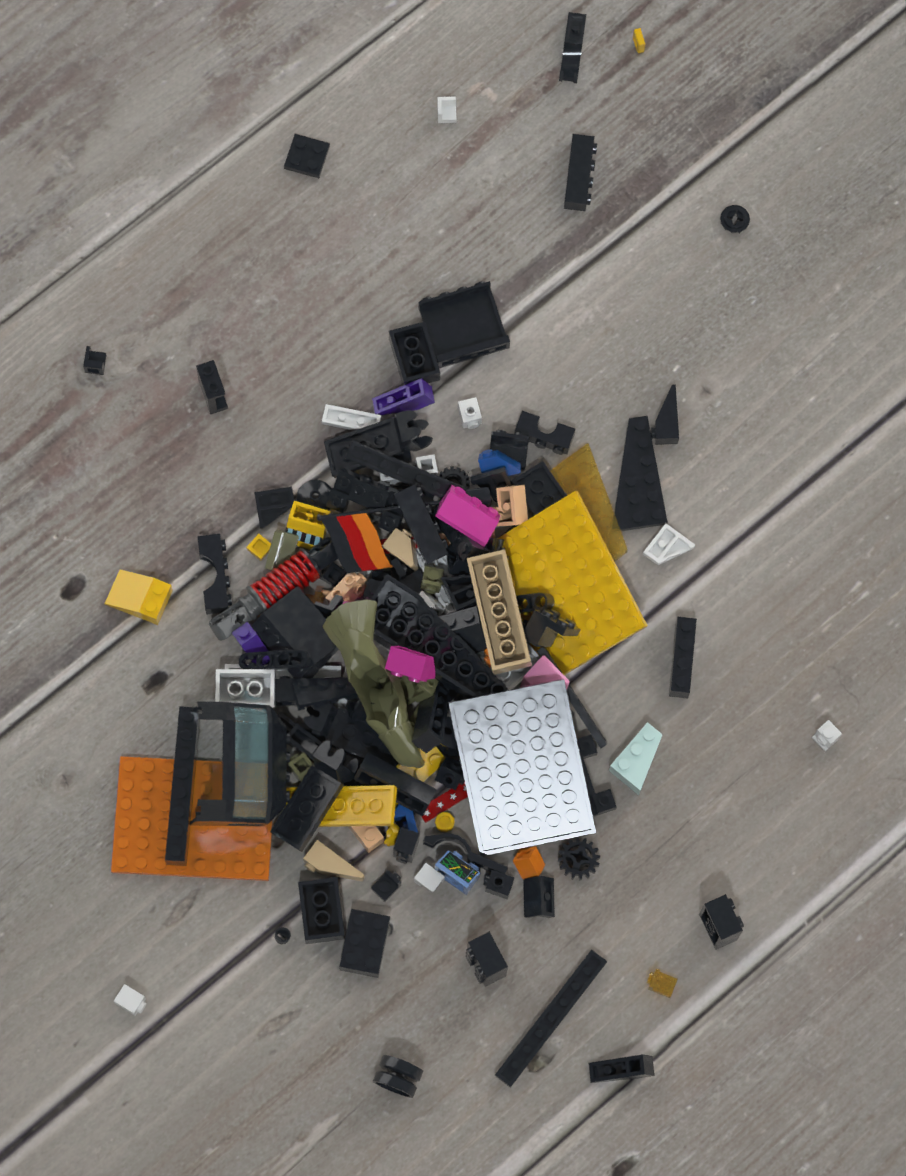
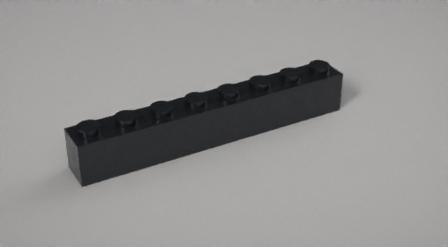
[165,706,201,866]

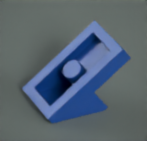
[394,804,418,833]

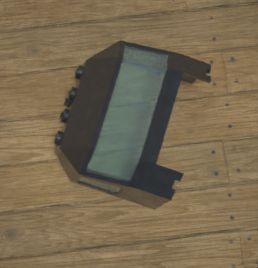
[190,701,290,826]

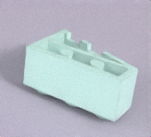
[609,722,662,795]

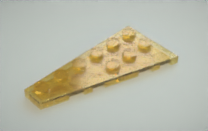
[550,443,628,562]

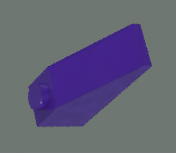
[372,378,435,415]

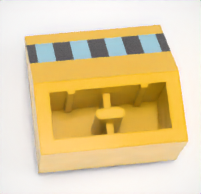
[285,501,331,550]

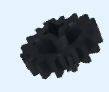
[558,837,600,881]

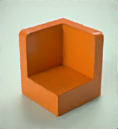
[513,846,545,879]

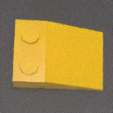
[104,569,173,625]

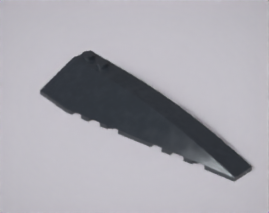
[370,574,509,698]

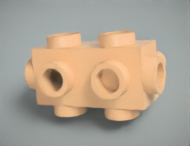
[321,573,367,603]

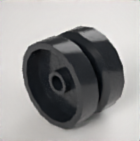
[373,1055,423,1098]

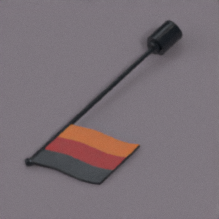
[317,487,491,573]

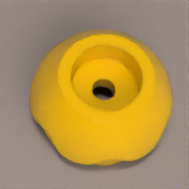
[384,823,400,847]

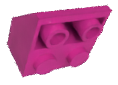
[385,645,436,683]

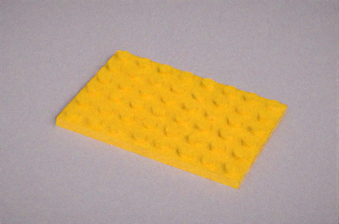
[498,491,648,675]

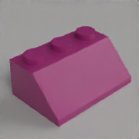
[435,485,500,547]

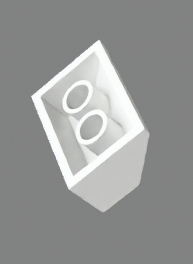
[215,669,275,708]

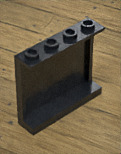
[418,281,510,369]

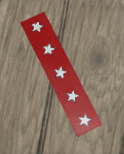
[421,782,468,823]

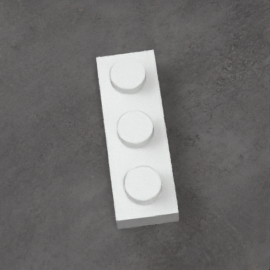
[322,404,381,431]

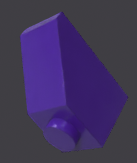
[232,622,270,665]

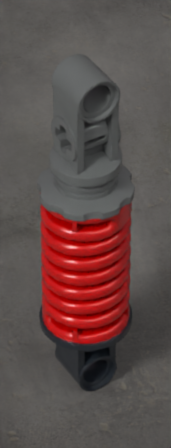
[209,537,338,641]

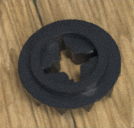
[720,205,750,234]

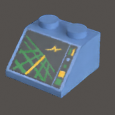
[435,850,480,895]

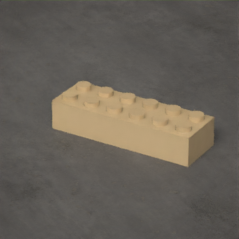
[467,549,532,675]

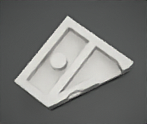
[643,524,695,565]

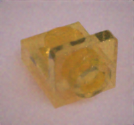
[646,968,678,998]

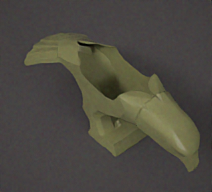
[323,599,425,768]

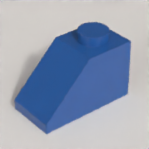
[478,449,521,476]

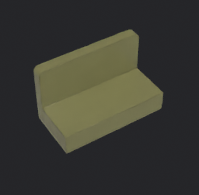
[265,530,299,570]

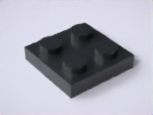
[284,134,330,179]

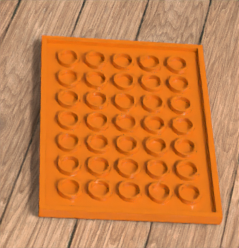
[111,756,273,881]

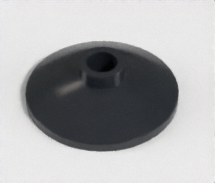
[297,480,332,511]

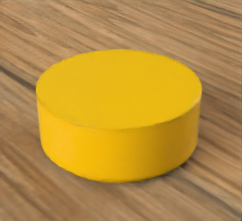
[435,812,455,833]

